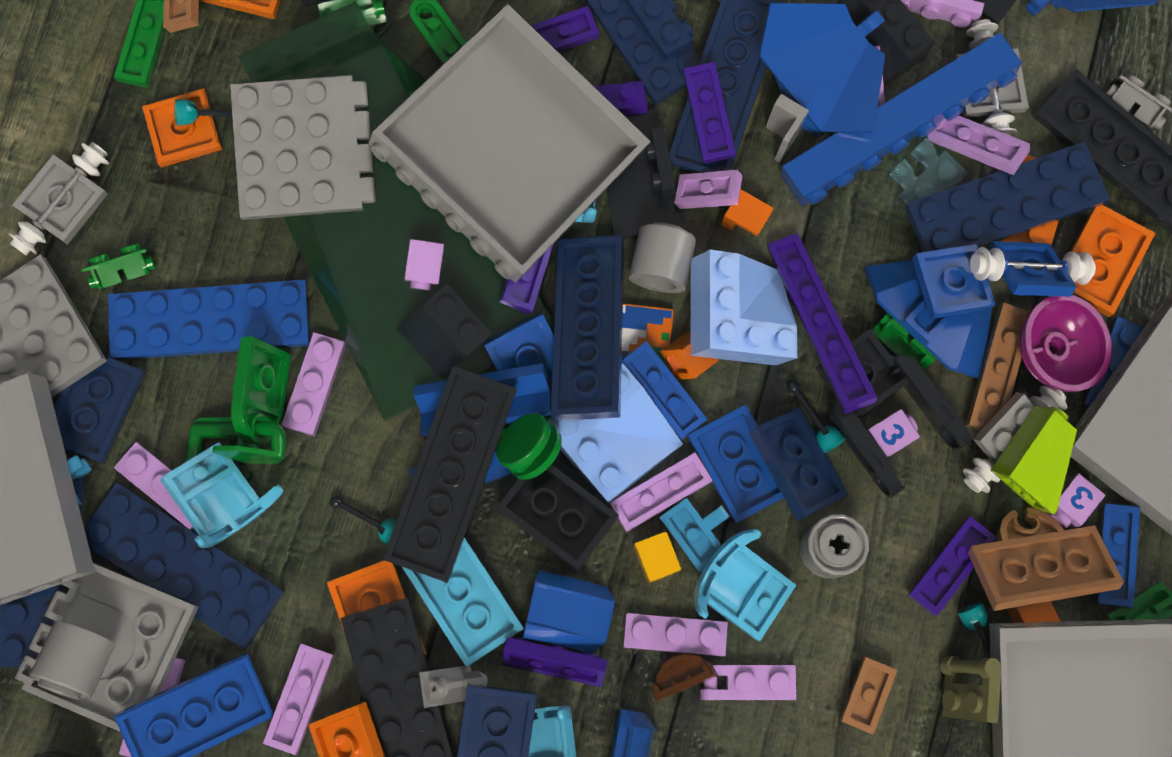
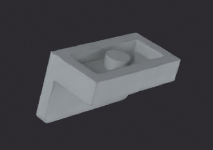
[765,94,809,163]

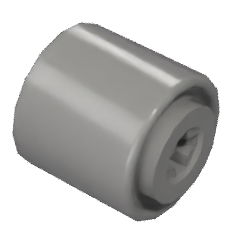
[629,223,696,293]
[799,514,869,579]
[30,621,115,700]

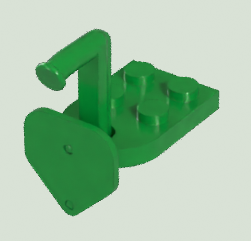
[185,336,291,464]

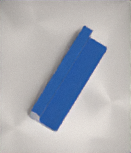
[413,363,551,437]

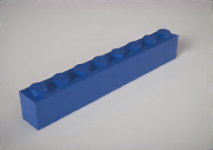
[781,33,1022,207]

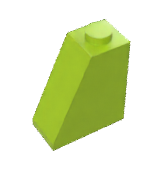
[990,406,1077,515]

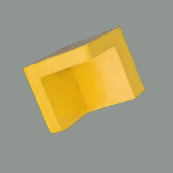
[633,532,681,583]

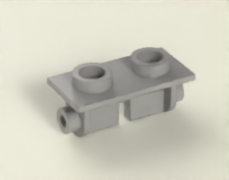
[1106,74,1172,130]
[419,665,488,708]

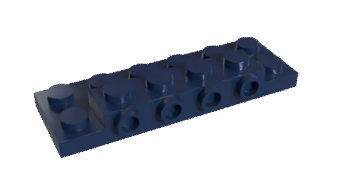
[584,0,701,106]

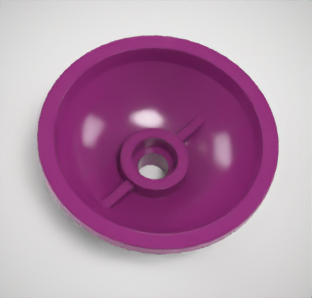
[1019,295,1112,392]

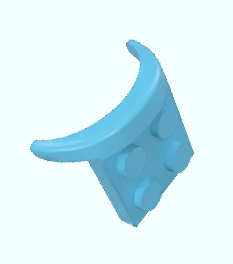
[160,442,283,548]
[693,529,796,641]
[528,705,577,757]

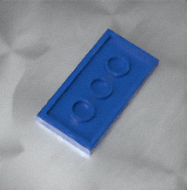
[113,653,274,757]

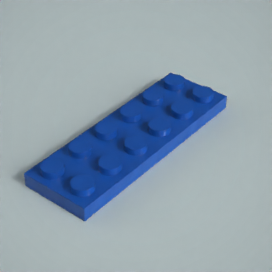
[108,280,310,361]

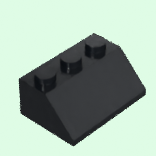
[836,0,935,87]

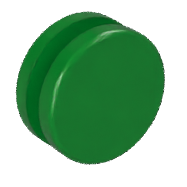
[496,413,562,480]

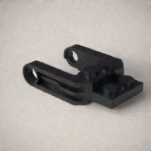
[815,329,972,498]

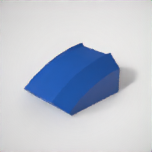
[523,570,615,653]
[611,708,657,757]

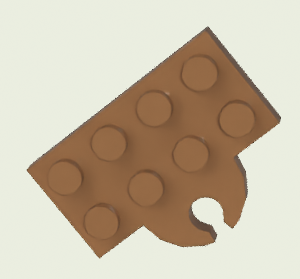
[968,508,1124,611]

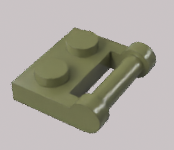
[940,655,1002,723]

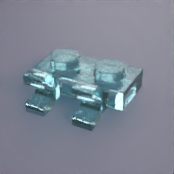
[889,138,968,204]

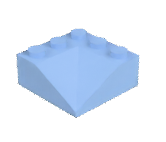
[691,249,797,365]
[548,363,683,506]

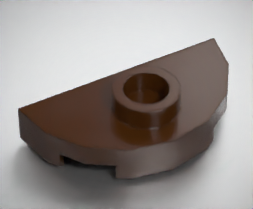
[653,653,719,701]

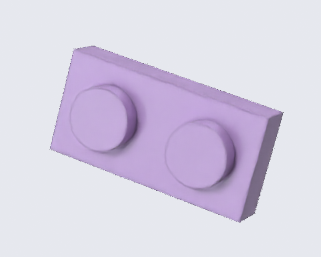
[674,170,743,209]

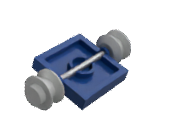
[970,241,1096,297]

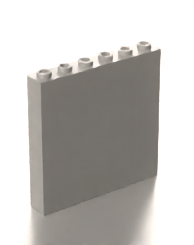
[368,4,651,283]
[1071,293,1172,535]
[0,371,95,605]
[989,619,1172,757]

